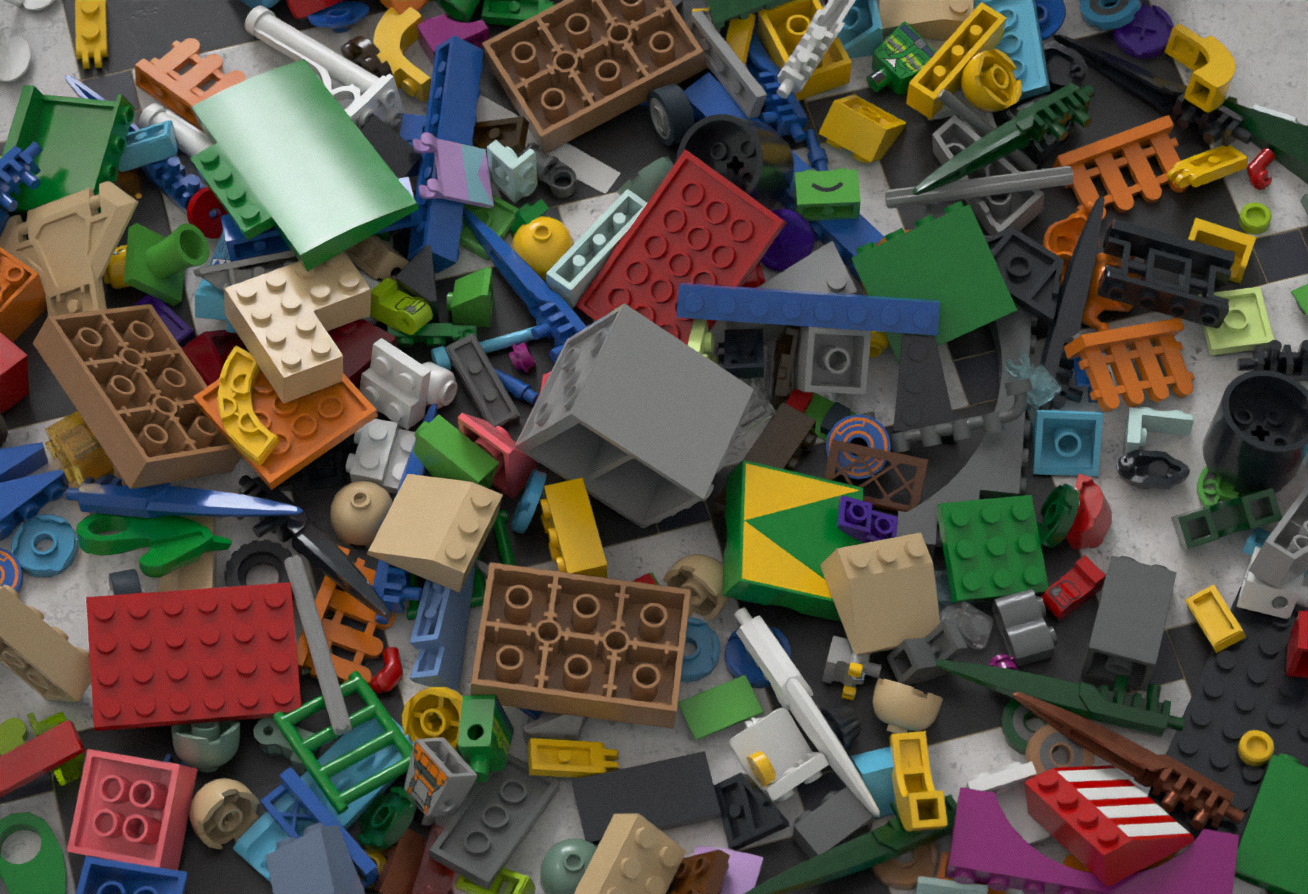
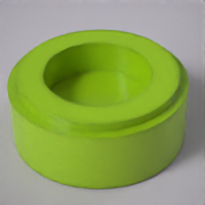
[1238,202,1271,235]

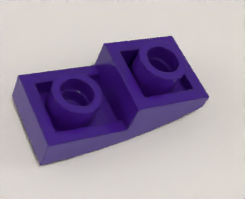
[837,495,898,543]

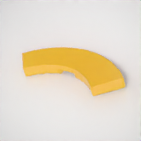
[217,346,279,466]

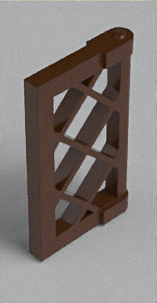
[824,439,929,512]

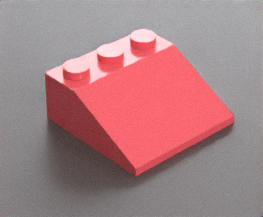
[67,749,198,870]

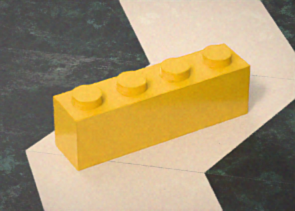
[906,2,1006,120]

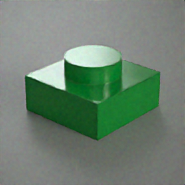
[510,199,549,234]

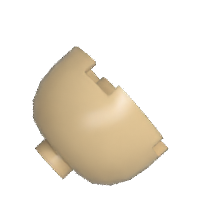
[330,481,393,548]
[663,554,729,621]
[872,678,943,734]
[189,778,260,849]

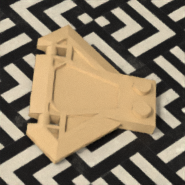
[0,181,139,316]

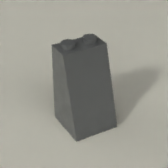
[1081,556,1177,692]

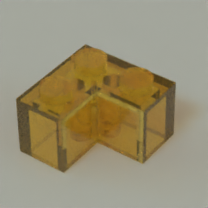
[45,411,115,488]

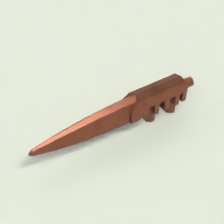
[1012,692,1246,830]

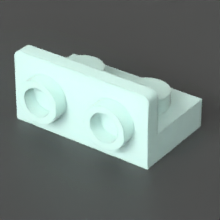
[487,140,537,203]

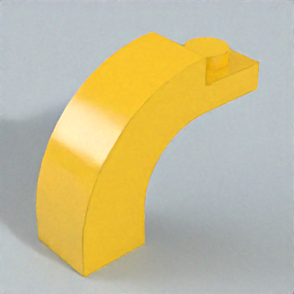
[374,7,431,103]
[1165,24,1236,113]
[889,731,947,831]

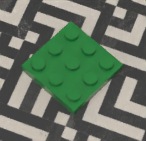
[936,495,1049,603]

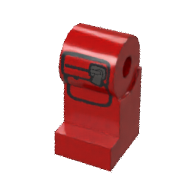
[1041,555,1106,620]

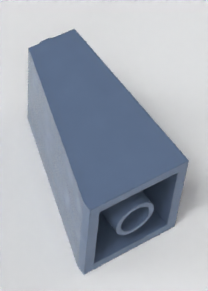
[265,822,365,894]

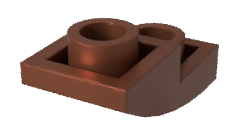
[372,828,427,894]

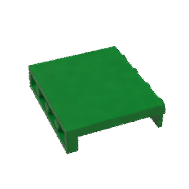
[0,85,135,214]
[851,201,1018,363]
[1234,754,1308,894]

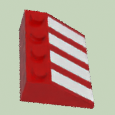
[1024,765,1194,887]

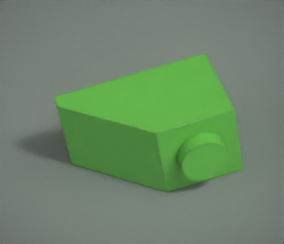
[446,267,494,327]

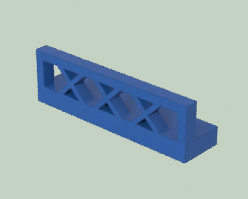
[260,767,379,890]

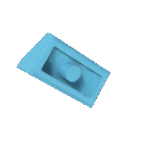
[118,120,177,172]

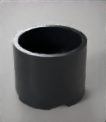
[676,114,794,210]
[1202,370,1308,494]

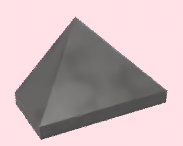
[522,713,587,745]

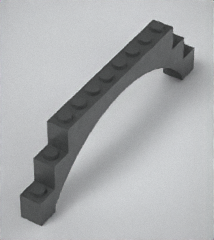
[896,203,1038,559]

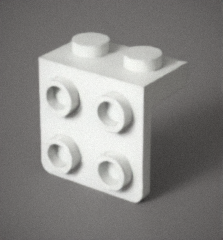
[729,708,829,803]
[966,762,1051,845]

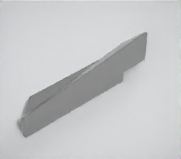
[193,251,299,292]

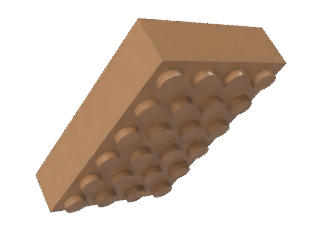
[482,0,705,153]
[33,304,242,489]
[470,562,691,729]

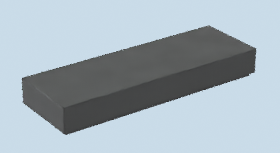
[445,333,520,427]

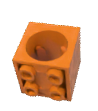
[0,247,47,342]

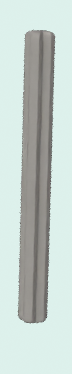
[885,166,1073,209]
[284,555,352,735]

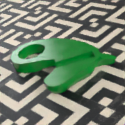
[76,513,232,578]
[0,812,67,894]

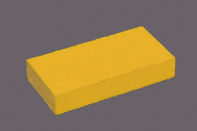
[1185,584,1246,653]

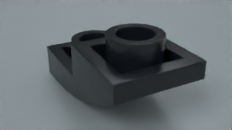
[276,450,347,491]

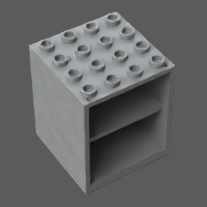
[514,304,754,529]

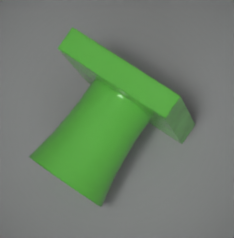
[124,223,209,306]

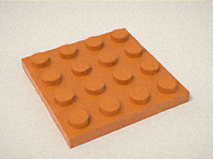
[193,370,378,490]

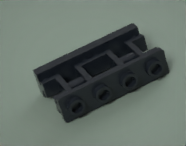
[1097,219,1235,328]

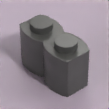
[992,589,1057,667]

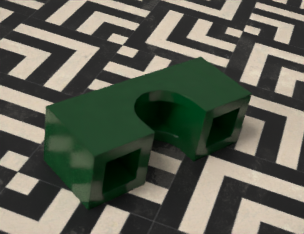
[1171,488,1282,549]

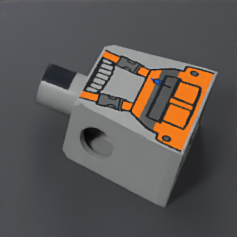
[404,737,477,825]

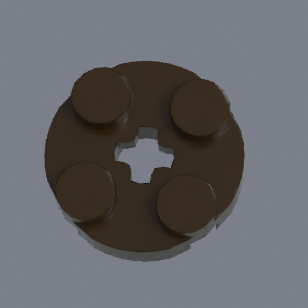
[341,36,393,78]

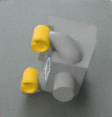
[822,635,882,701]

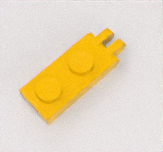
[75,0,108,69]
[1167,145,1248,188]
[527,738,620,778]

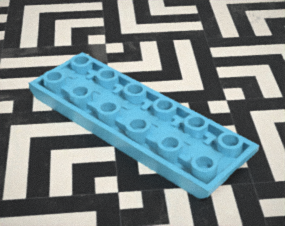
[233,717,414,883]

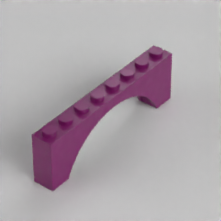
[946,787,1239,894]

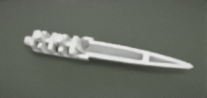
[777,0,855,98]
[734,608,880,818]

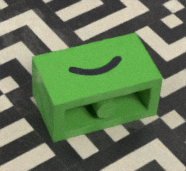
[793,168,861,221]

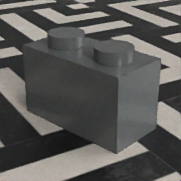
[792,786,874,859]

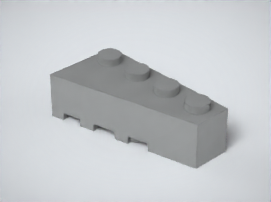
[932,115,1044,236]
[726,241,858,342]
[1248,484,1308,588]

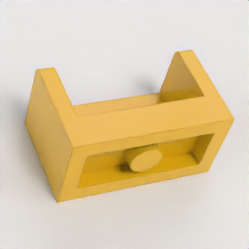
[1188,218,1256,284]

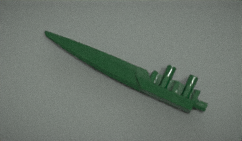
[913,83,1095,195]
[935,660,1185,737]
[744,794,957,894]

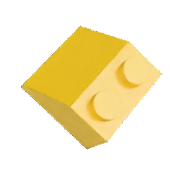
[818,94,907,163]

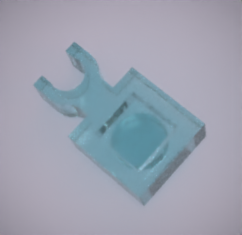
[1005,351,1061,410]

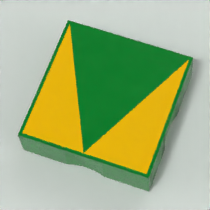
[722,460,863,622]

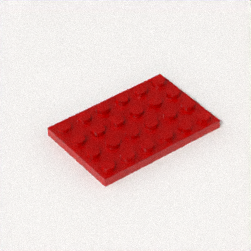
[575,149,787,345]
[86,582,301,731]

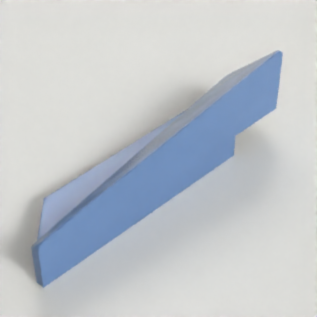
[410,565,475,692]

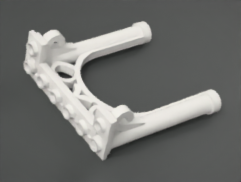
[139,6,406,157]

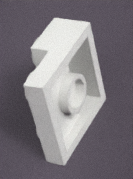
[359,338,431,430]
[346,419,416,494]

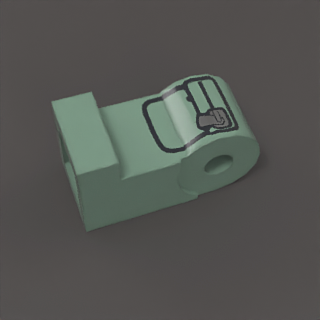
[253,717,321,774]

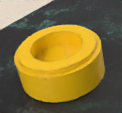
[1238,730,1274,766]
[747,751,776,787]

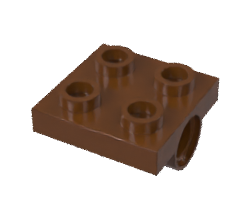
[670,849,730,894]

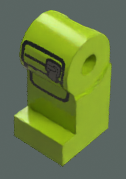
[370,277,433,335]

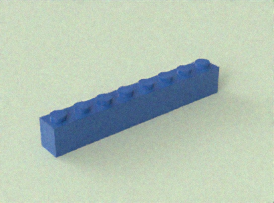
[407,35,484,274]
[677,283,940,335]

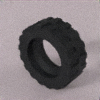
[224,539,295,601]

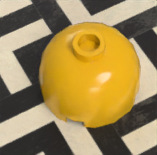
[961,49,1022,113]
[512,216,574,281]
[402,687,463,749]

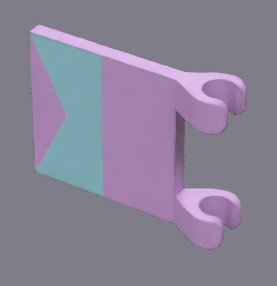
[413,132,494,208]

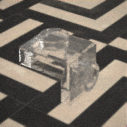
[939,601,995,651]

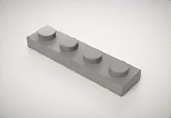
[687,11,767,119]

